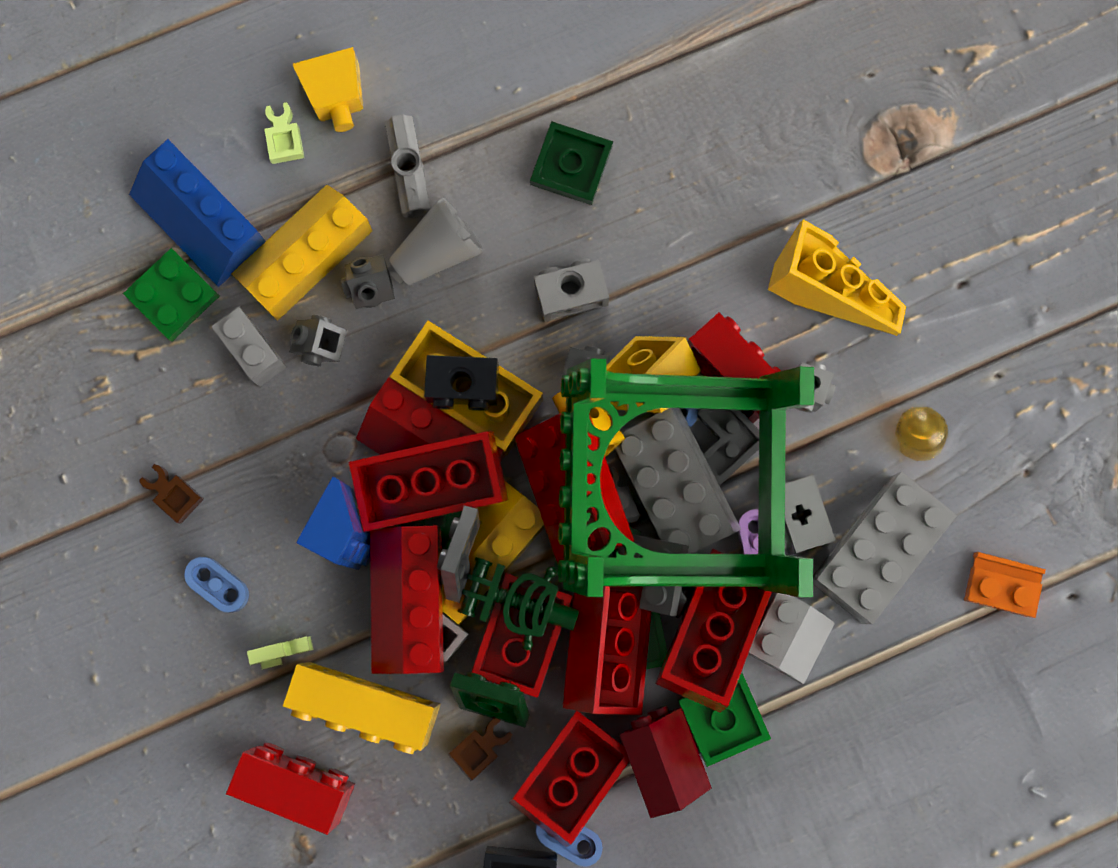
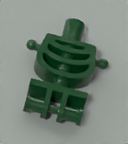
[457,557,580,651]

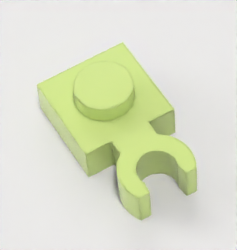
[264,102,304,164]
[247,636,314,670]

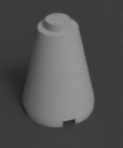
[388,197,483,285]

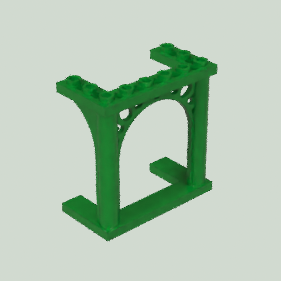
[558,358,814,597]

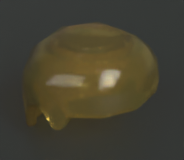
[895,407,948,461]

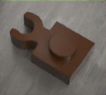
[139,464,204,524]
[448,718,512,781]

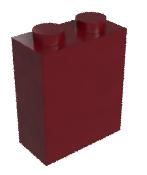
[620,705,712,819]

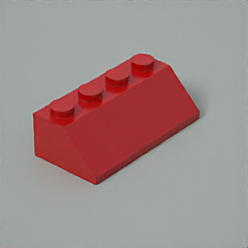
[356,377,505,463]
[370,525,444,674]
[563,586,651,715]

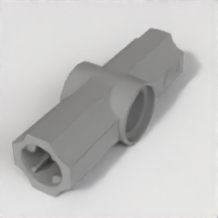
[385,114,431,219]

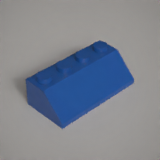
[129,139,266,287]
[296,477,370,570]

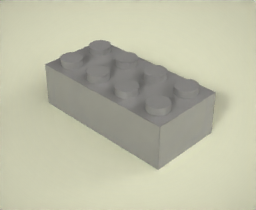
[615,408,741,553]
[813,472,957,624]

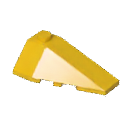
[767,219,906,336]

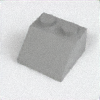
[748,592,835,684]

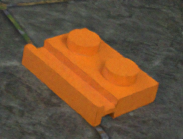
[964,552,1046,618]

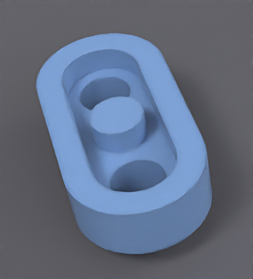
[184,557,249,613]
[535,824,602,867]

